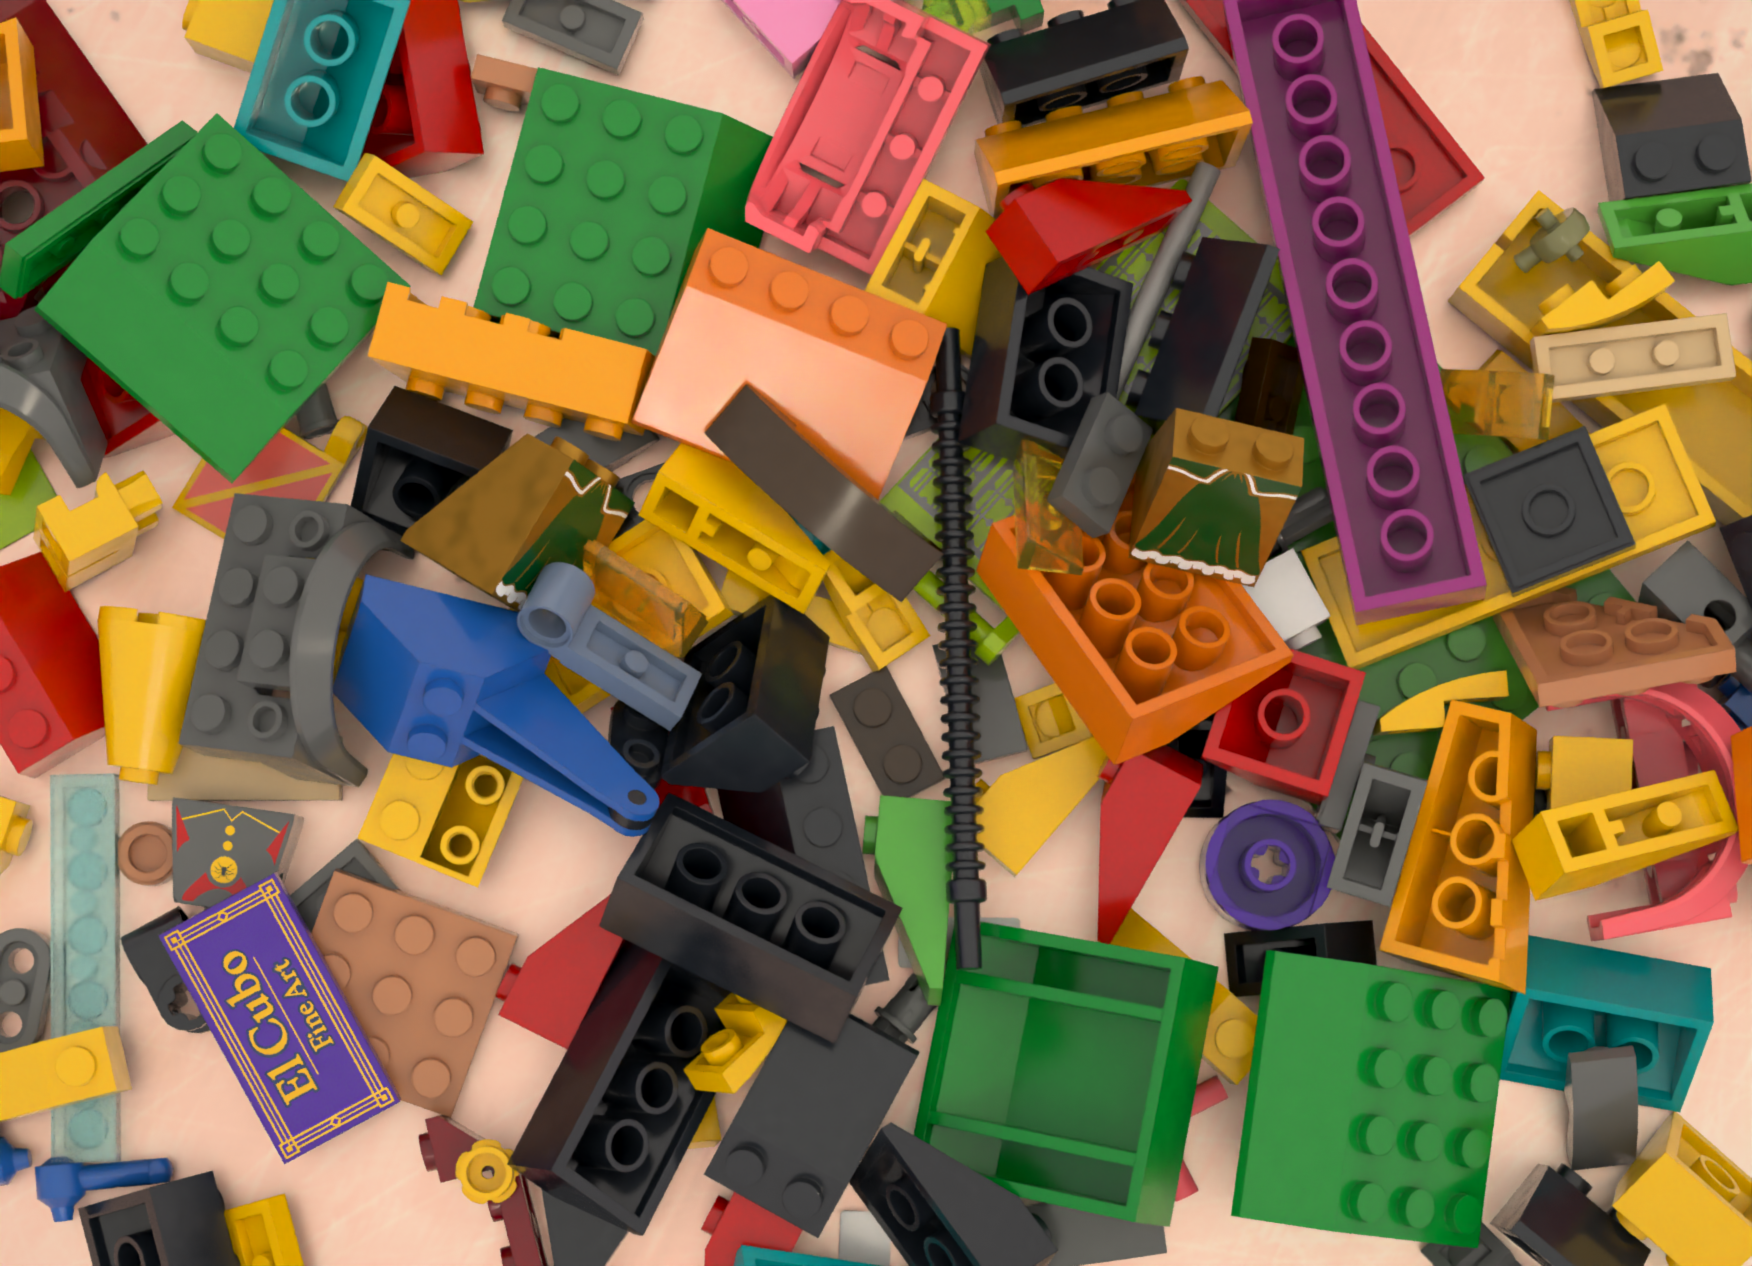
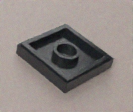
[1463,426,1636,597]

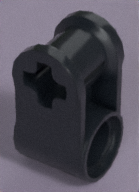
[121,906,210,1034]

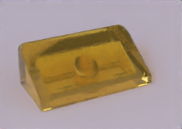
[1013,439,1084,575]
[583,539,708,658]

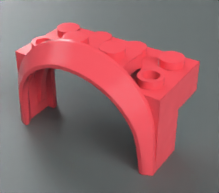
[745,0,991,275]
[1545,682,1748,941]

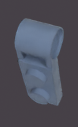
[517,562,702,731]

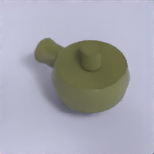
[1514,207,1590,273]

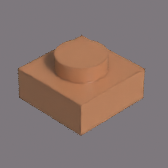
[471,54,537,111]

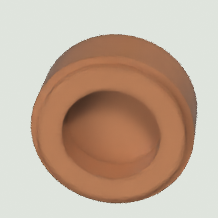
[116,821,173,886]

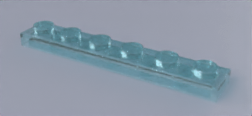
[50,773,121,1163]

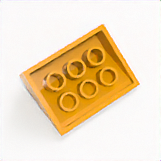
[974,76,1253,219]

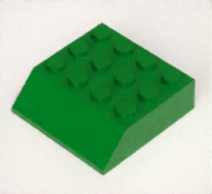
[473,67,773,356]
[35,113,411,484]
[913,921,1219,1227]
[1231,950,1511,1248]

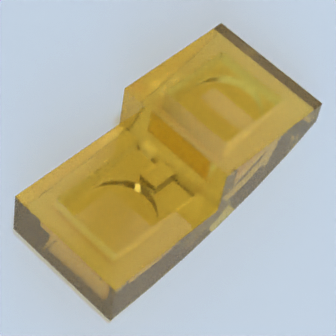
[1440,369,1555,440]

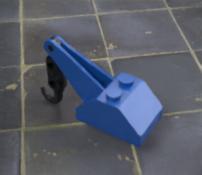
[333,574,669,837]

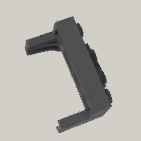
[0,306,108,488]
[178,493,415,788]

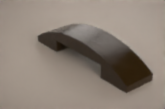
[705,383,944,602]

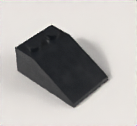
[704,1014,920,1238]
[849,1122,1058,1266]

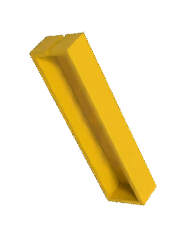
[1448,190,1752,526]

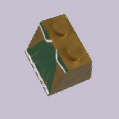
[1128,408,1304,587]
[400,433,635,612]

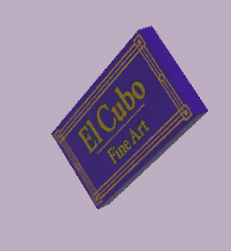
[159,871,401,1165]

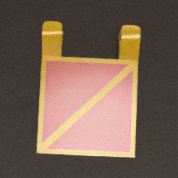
[172,416,368,539]

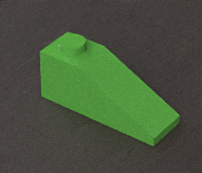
[1597,183,1752,286]
[862,795,953,1006]

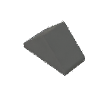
[1327,761,1428,907]

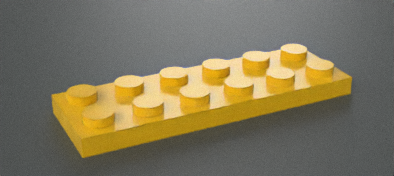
[1301,404,1716,670]

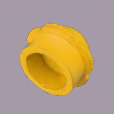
[455,1139,520,1204]

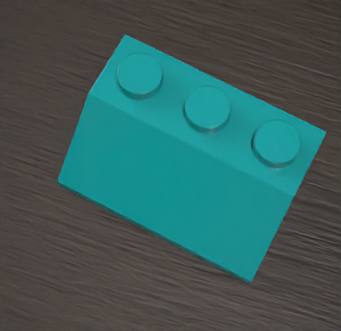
[234,0,411,182]
[1500,935,1714,1112]

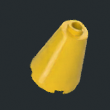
[97,606,206,785]

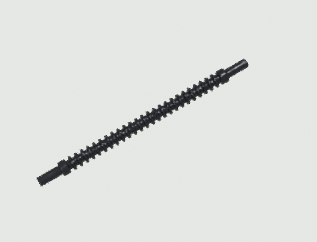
[930,328,987,970]

